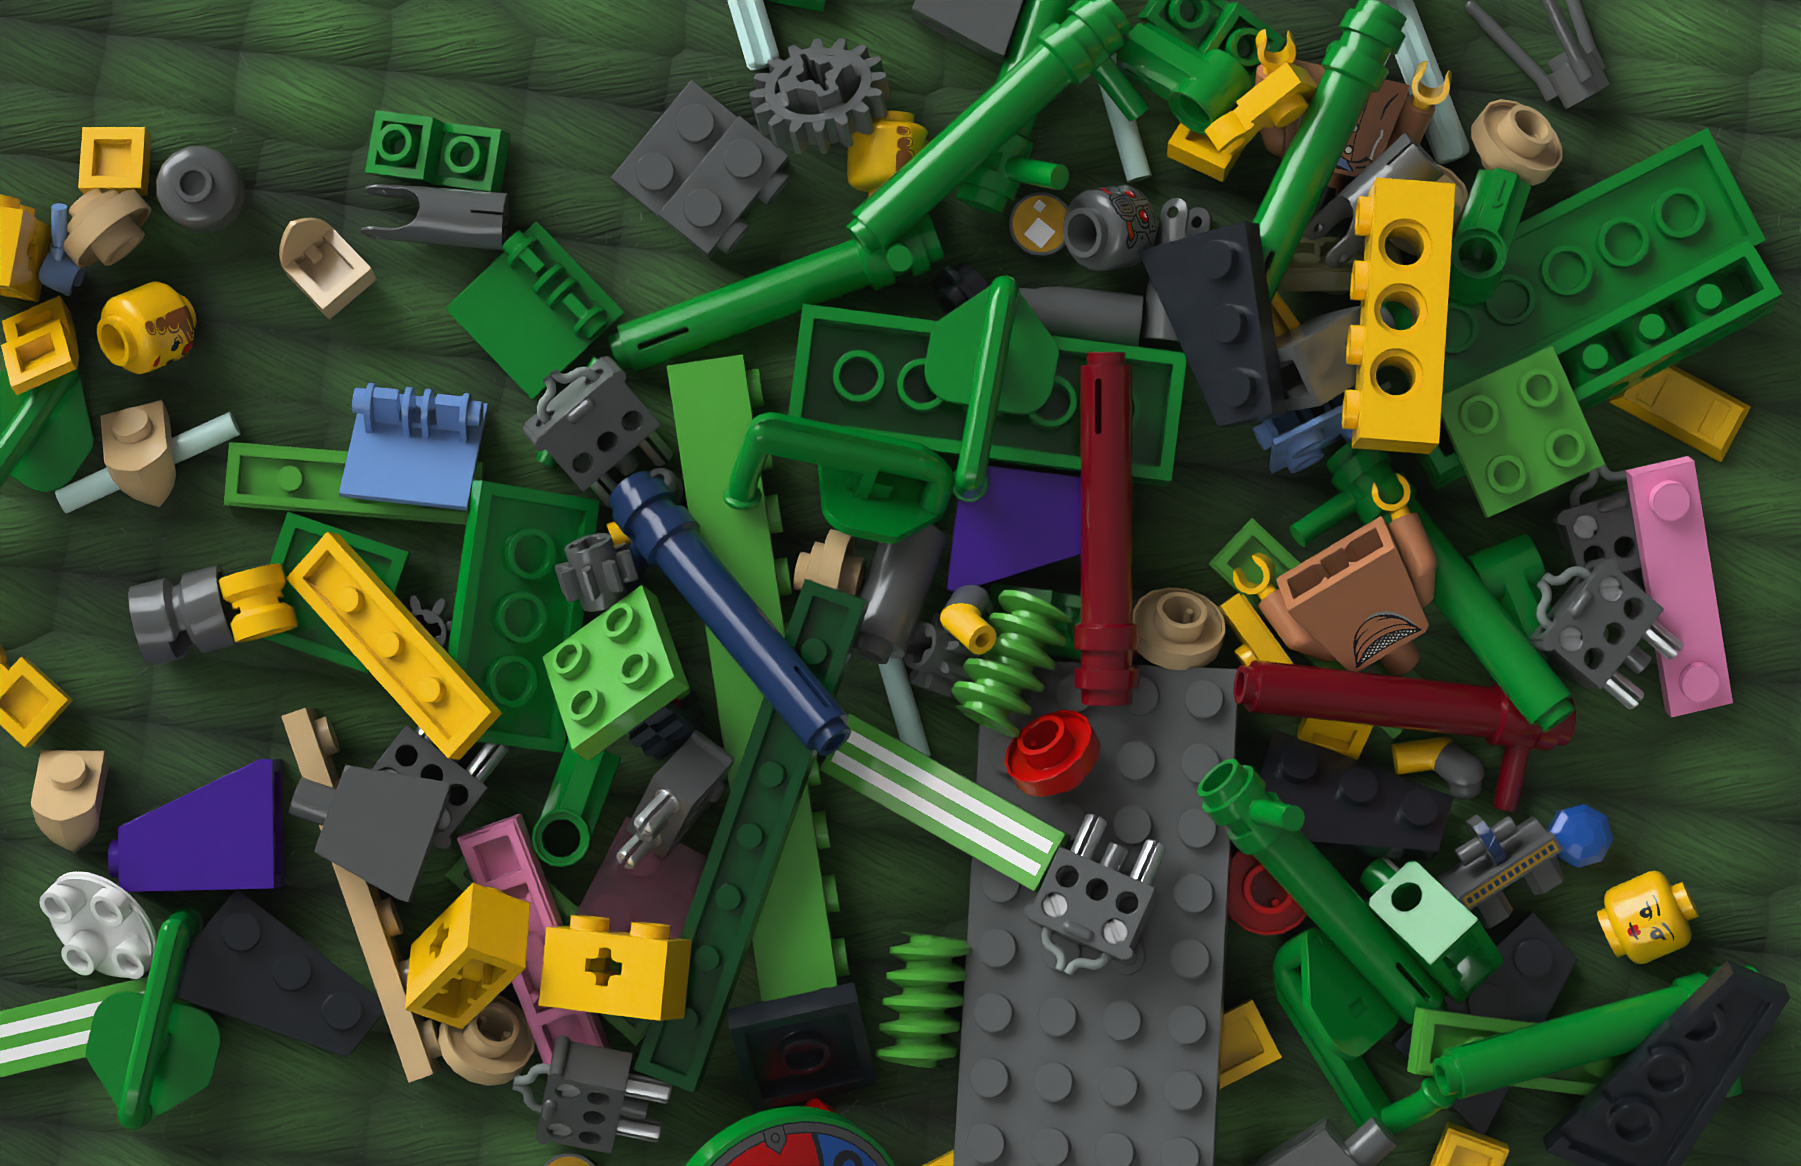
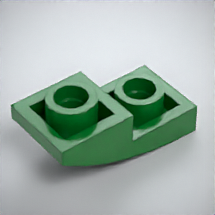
[1137,0,1286,92]
[365,110,511,193]

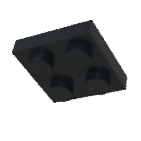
[727,982,878,1112]

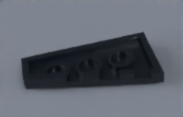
[1543,960,1790,1166]

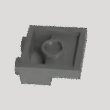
[611,80,791,260]

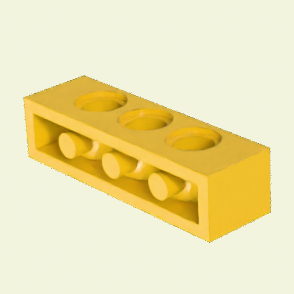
[1342,177,1456,454]

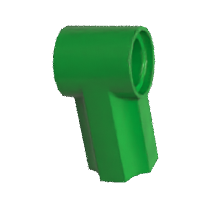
[1116,22,1252,135]
[1449,168,1531,304]
[1464,533,1552,660]
[532,739,622,868]

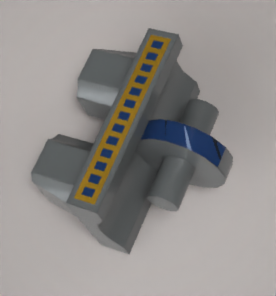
[1437,814,1564,929]

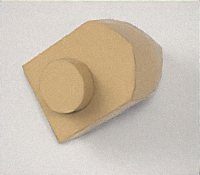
[279,218,377,320]
[100,400,176,507]
[31,750,109,853]

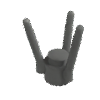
[1465,0,1610,109]

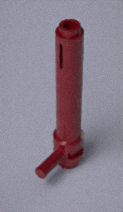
[1074,352,1146,706]
[1233,660,1576,812]

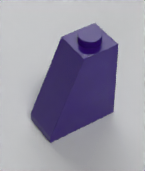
[946,466,1081,594]
[108,759,285,892]

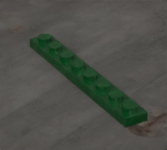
[634,579,870,1093]

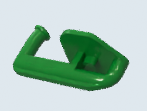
[924,275,1059,502]
[0,366,93,493]
[723,412,955,544]
[86,907,222,1131]
[1273,928,1456,1135]

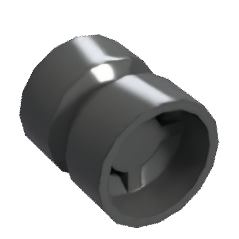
[128,565,239,666]

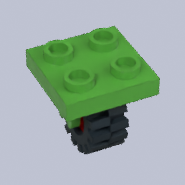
[542,585,706,761]

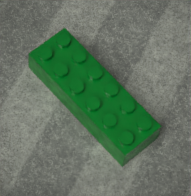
[788,304,1187,487]

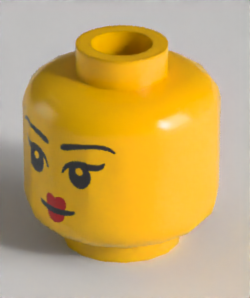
[1597,871,1699,964]

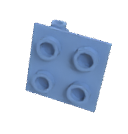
[1252,381,1392,474]
[339,383,488,511]

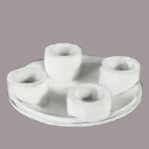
[40,872,157,979]

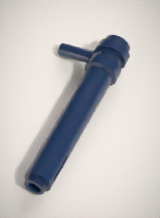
[609,471,851,756]

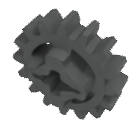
[750,38,891,154]

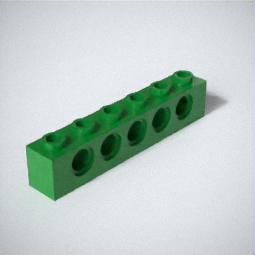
[1414,239,1782,491]

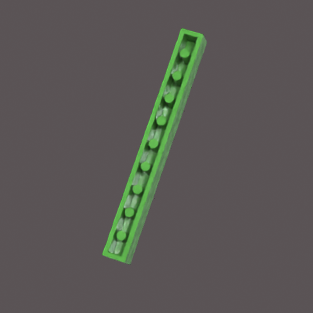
[667,354,850,1001]

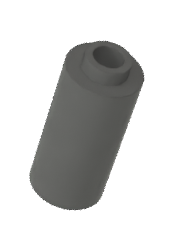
[853,525,948,664]

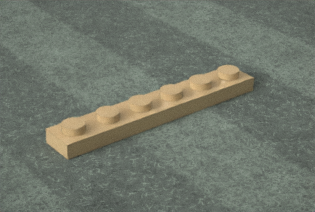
[281,708,442,1083]

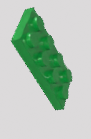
[448,480,600,753]

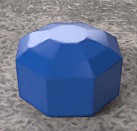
[1546,804,1614,868]

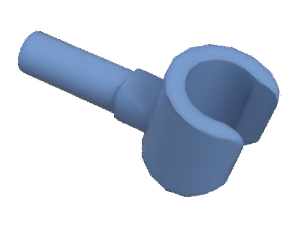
[39,203,87,296]

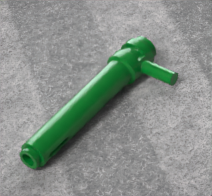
[846,0,1149,255]
[956,0,1077,215]
[1253,0,1407,304]
[607,213,945,373]
[1290,440,1575,733]
[1197,758,1448,1025]
[1433,965,1758,1100]

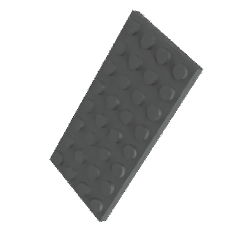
[953,662,1239,1166]

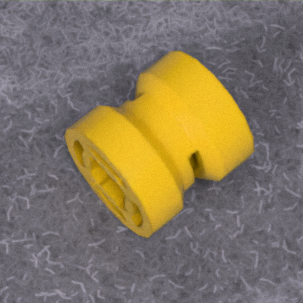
[218,563,298,643]

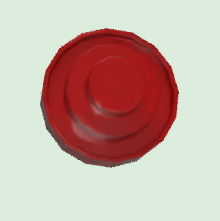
[1004,710,1101,797]
[1229,850,1307,936]

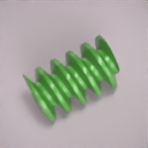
[951,590,1074,738]
[875,931,971,1069]

